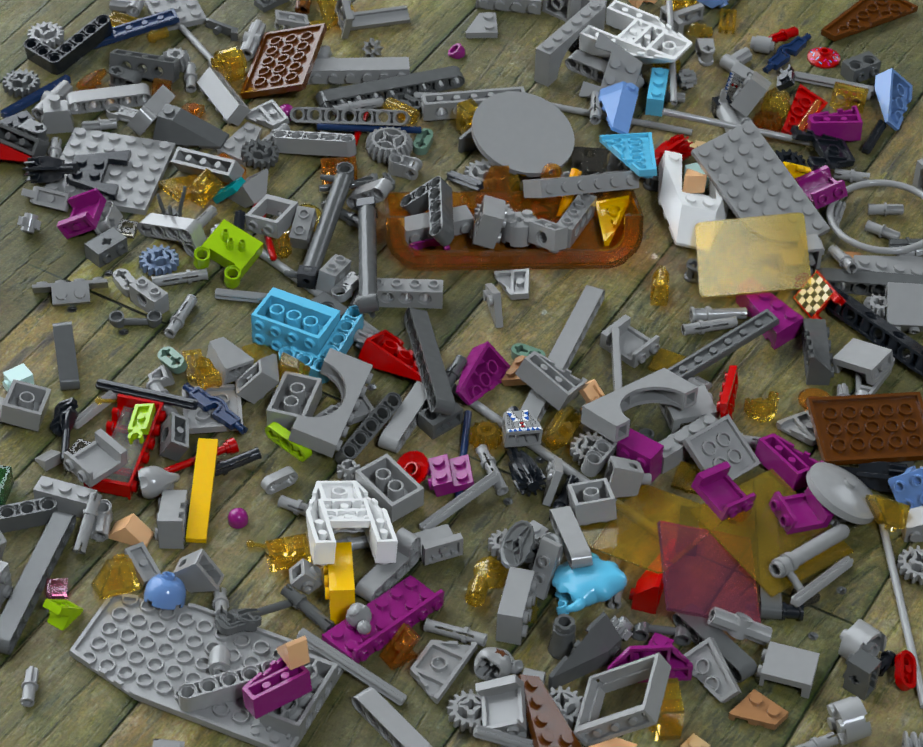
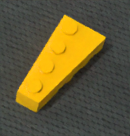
[324,542,355,625]

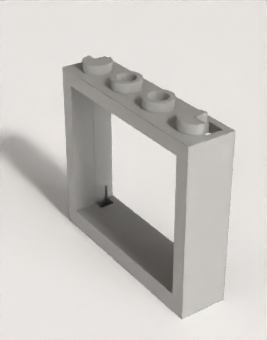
[573,653,671,747]

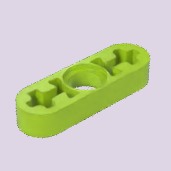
[265,422,312,462]

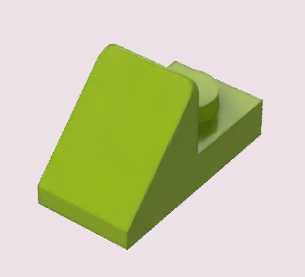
[43,599,84,630]

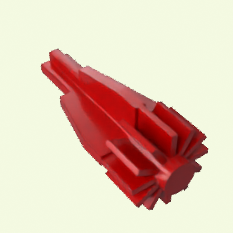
[654,134,694,166]

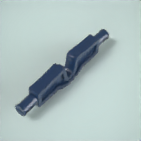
[763,33,811,74]
[182,382,248,435]

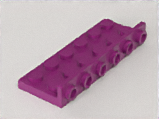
[322,575,444,664]

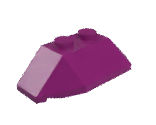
[607,644,693,683]

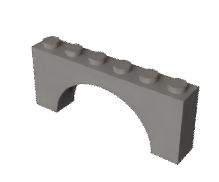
[534,0,606,87]
[523,170,639,198]
[288,348,374,458]
[581,368,698,443]

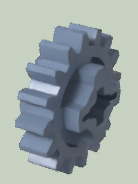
[139,244,179,276]

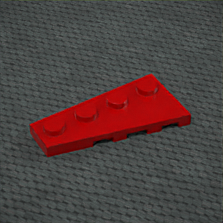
[781,84,828,135]
[717,365,739,420]

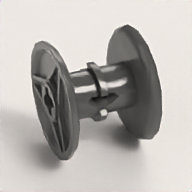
[500,520,563,573]

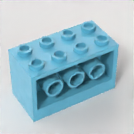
[251,287,340,356]

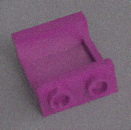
[795,165,848,209]
[57,188,107,239]
[691,461,757,521]
[769,487,834,535]

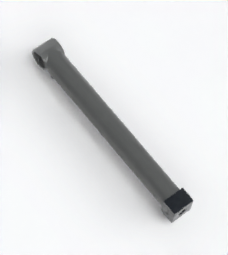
[284,162,354,290]
[357,196,379,318]

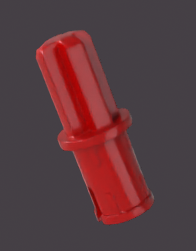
[769,26,799,43]

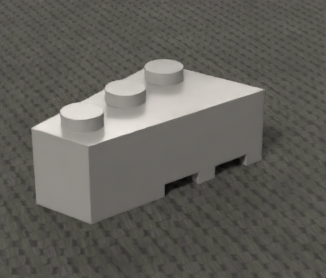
[515,351,588,411]

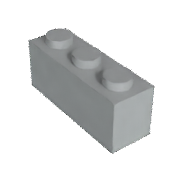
[33,476,98,519]

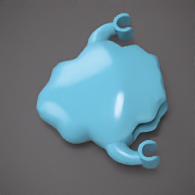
[552,552,627,616]

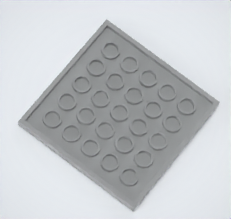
[45,127,176,215]

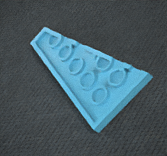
[599,132,657,178]

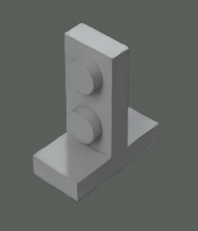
[660,3,704,35]

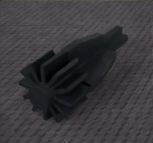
[22,156,80,184]
[504,447,546,497]
[839,461,908,493]

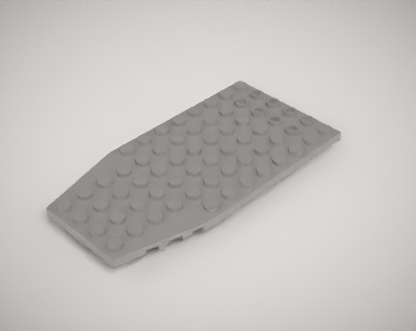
[69,591,344,747]

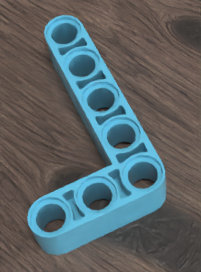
[278,305,364,384]

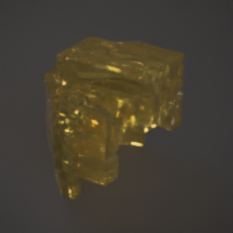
[761,87,791,122]
[744,391,779,423]

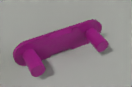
[407,238,451,258]

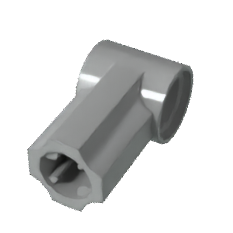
[109,0,145,17]
[719,47,753,72]
[90,499,113,542]

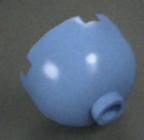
[143,571,186,610]

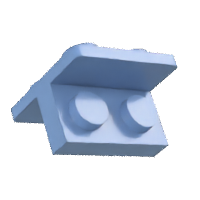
[888,466,923,513]

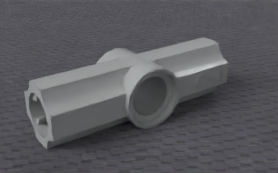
[239,19,266,61]
[32,80,73,121]
[707,607,773,646]

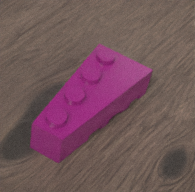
[736,278,804,350]

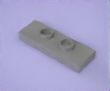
[532,536,562,600]

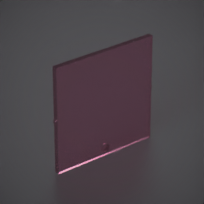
[657,520,761,623]

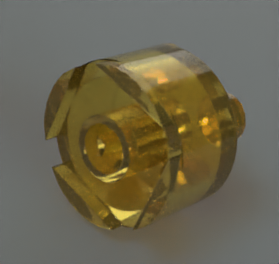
[211,45,248,83]

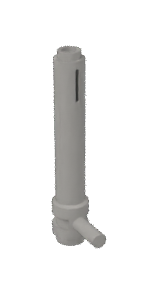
[769,524,850,592]

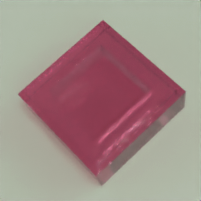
[46,578,68,599]

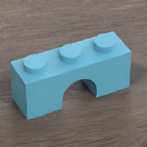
[645,67,669,117]

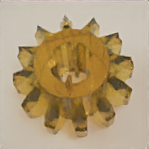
[469,420,502,452]

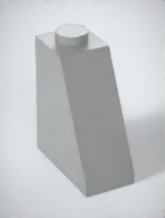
[206,337,255,385]

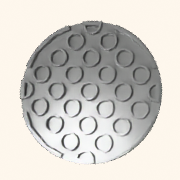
[471,91,575,177]

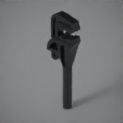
[50,397,78,463]

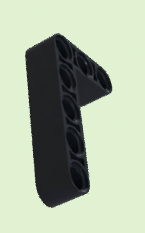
[24,14,113,75]

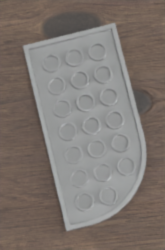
[691,120,830,244]

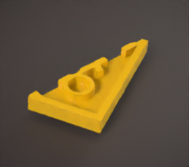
[596,195,630,246]

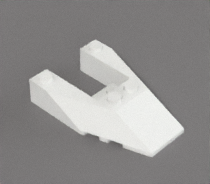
[579,0,693,64]
[658,150,729,252]
[306,480,398,566]

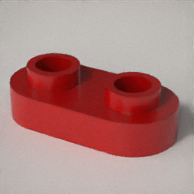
[895,650,916,691]

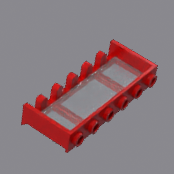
[83,393,166,500]

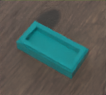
[213,177,246,204]

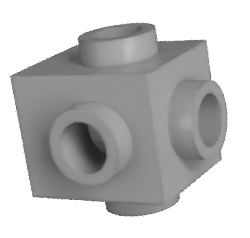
[289,559,323,595]

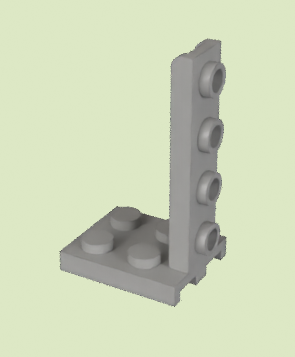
[334,0,411,39]

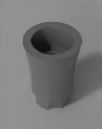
[548,614,576,660]

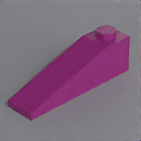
[456,341,510,406]

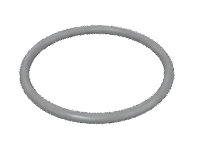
[826,179,923,255]

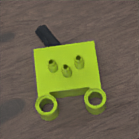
[193,210,263,289]

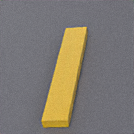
[186,438,218,543]

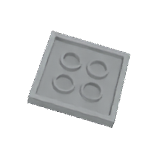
[144,0,207,33]
[182,384,243,434]
[682,414,761,480]

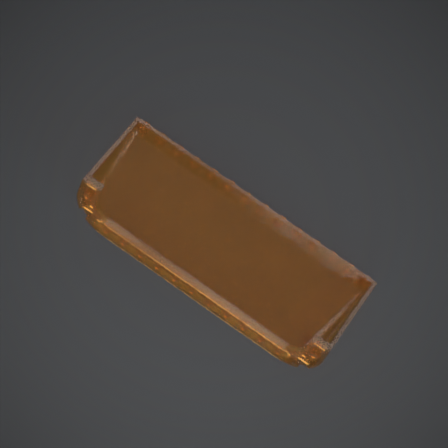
[384,190,644,270]

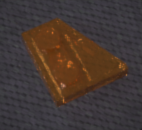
[475,165,509,202]

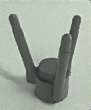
[156,186,187,217]

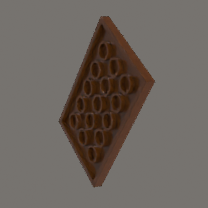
[240,23,327,99]
[806,392,923,465]

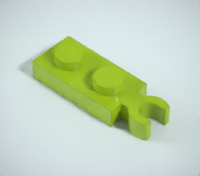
[127,403,156,444]

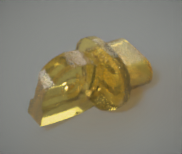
[686,22,713,38]

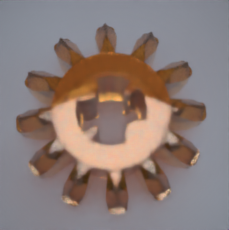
[753,109,783,132]

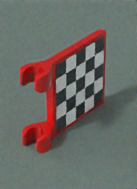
[793,270,846,319]

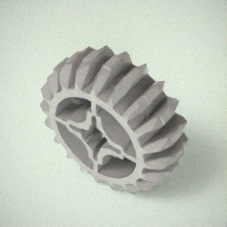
[366,126,413,164]

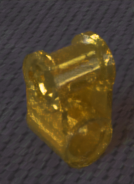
[194,357,222,391]

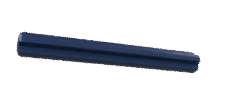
[0,74,71,118]

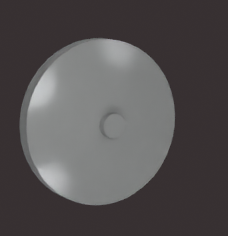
[806,462,879,525]

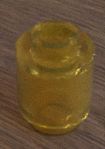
[465,576,489,607]

